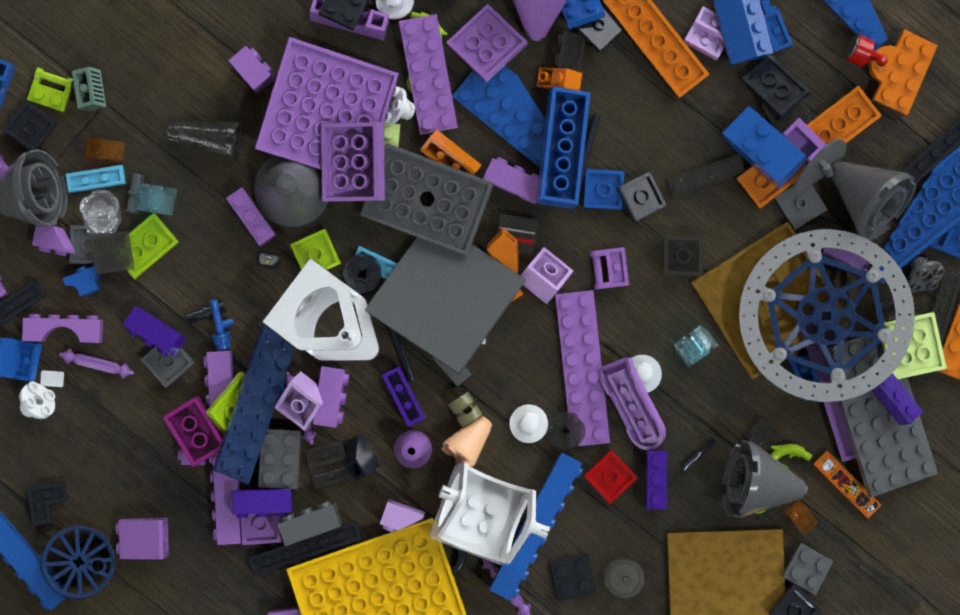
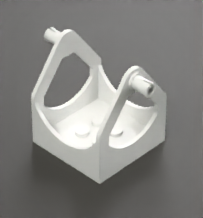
[263,259,379,361]
[429,463,550,565]

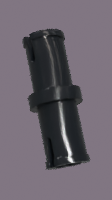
[186,300,227,324]

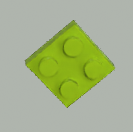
[290,229,341,270]

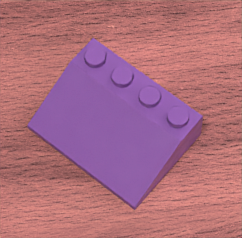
[321,122,385,201]

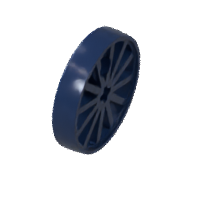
[40,526,115,600]

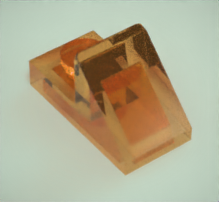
[85,138,125,161]
[785,500,818,535]

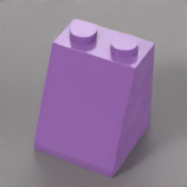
[116,517,169,559]

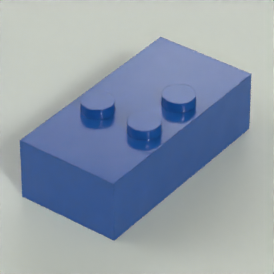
[722,106,806,189]

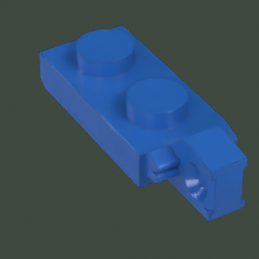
[760,0,793,53]

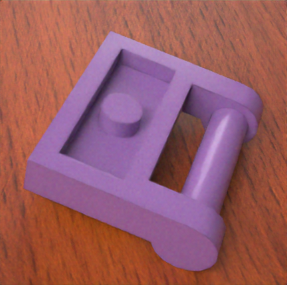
[590,247,629,290]

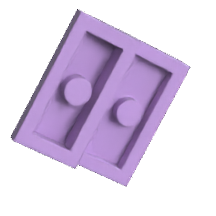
[684,6,725,61]

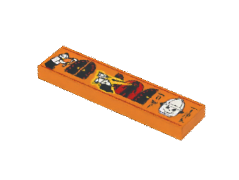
[813,450,881,518]

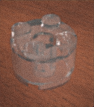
[80,190,122,235]

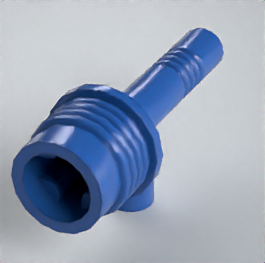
[210,299,234,350]

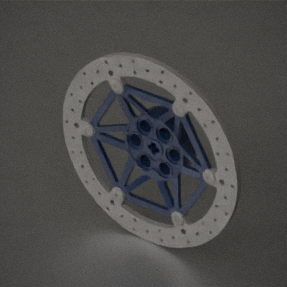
[739,229,914,402]

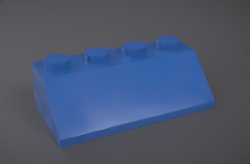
[713,0,774,65]

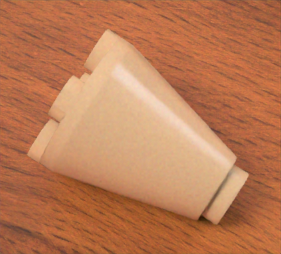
[441,416,492,467]

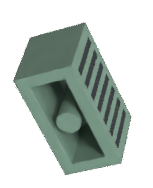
[72,67,106,111]

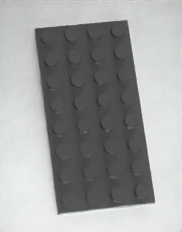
[823,337,938,497]

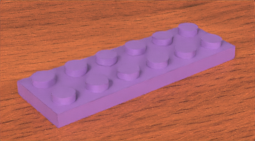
[399,14,458,135]

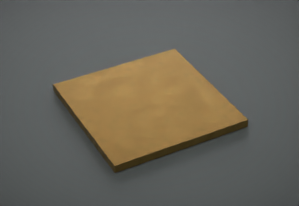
[691,222,848,380]
[667,529,785,615]

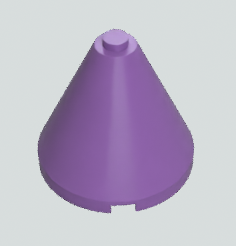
[513,0,567,41]

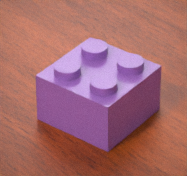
[229,46,275,95]

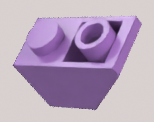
[32,226,75,256]

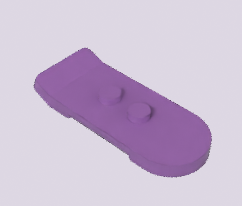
[598,358,666,450]

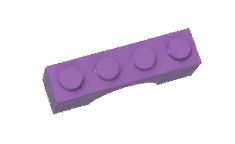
[310,0,389,41]
[22,314,103,343]

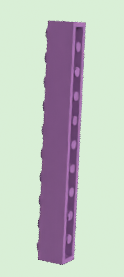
[204,351,242,545]

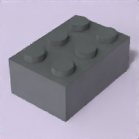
[258,429,302,489]
[277,501,343,546]

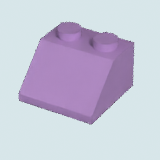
[521,247,573,304]
[275,372,323,431]
[380,499,425,532]

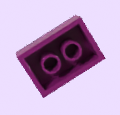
[163,396,223,467]

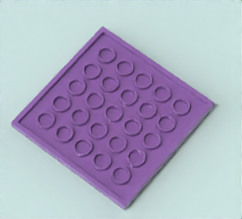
[254,37,399,170]

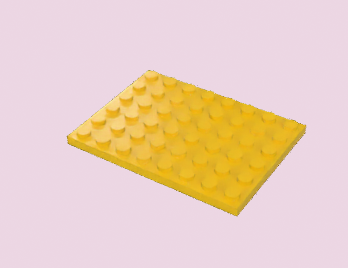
[287,518,466,615]

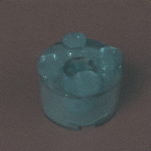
[135,183,177,216]
[674,325,719,367]

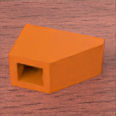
[536,68,582,91]
[487,228,519,273]

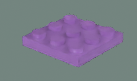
[446,4,528,83]

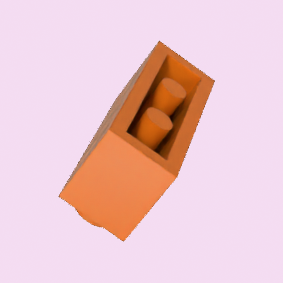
[420,130,482,175]

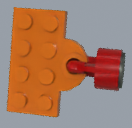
[844,30,938,116]

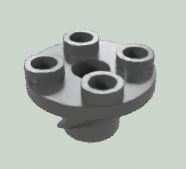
[908,257,945,292]

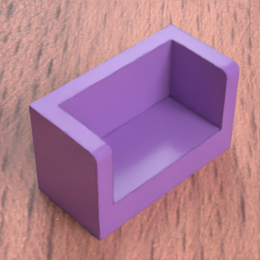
[782,118,826,163]

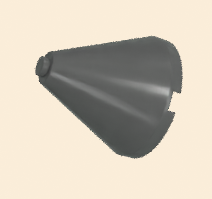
[0,149,68,227]
[254,155,329,227]
[831,162,916,240]
[722,440,808,518]

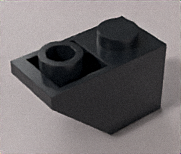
[345,433,381,481]

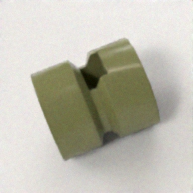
[448,392,483,427]

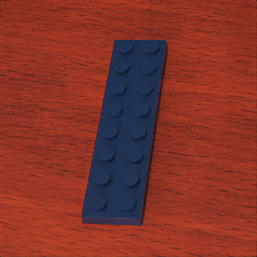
[212,325,295,484]

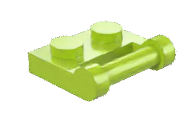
[27,68,74,113]

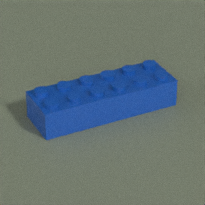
[536,87,590,209]

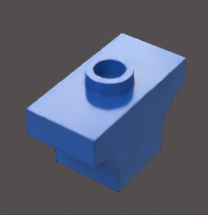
[63,264,104,297]

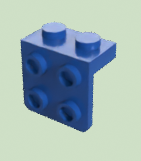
[0,338,42,382]

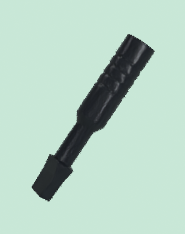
[681,437,717,471]

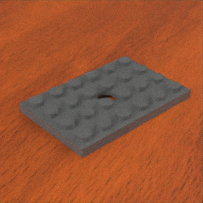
[360,143,494,256]

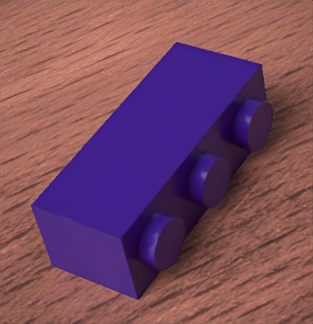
[123,306,187,357]
[382,366,426,427]
[868,373,923,425]
[645,450,667,509]
[231,488,292,518]

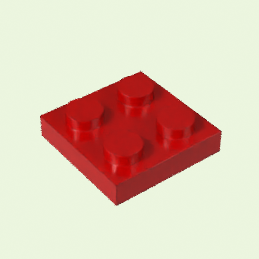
[584,450,638,504]

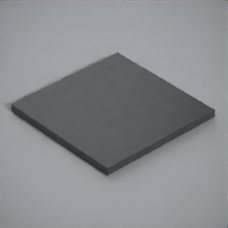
[365,237,526,375]

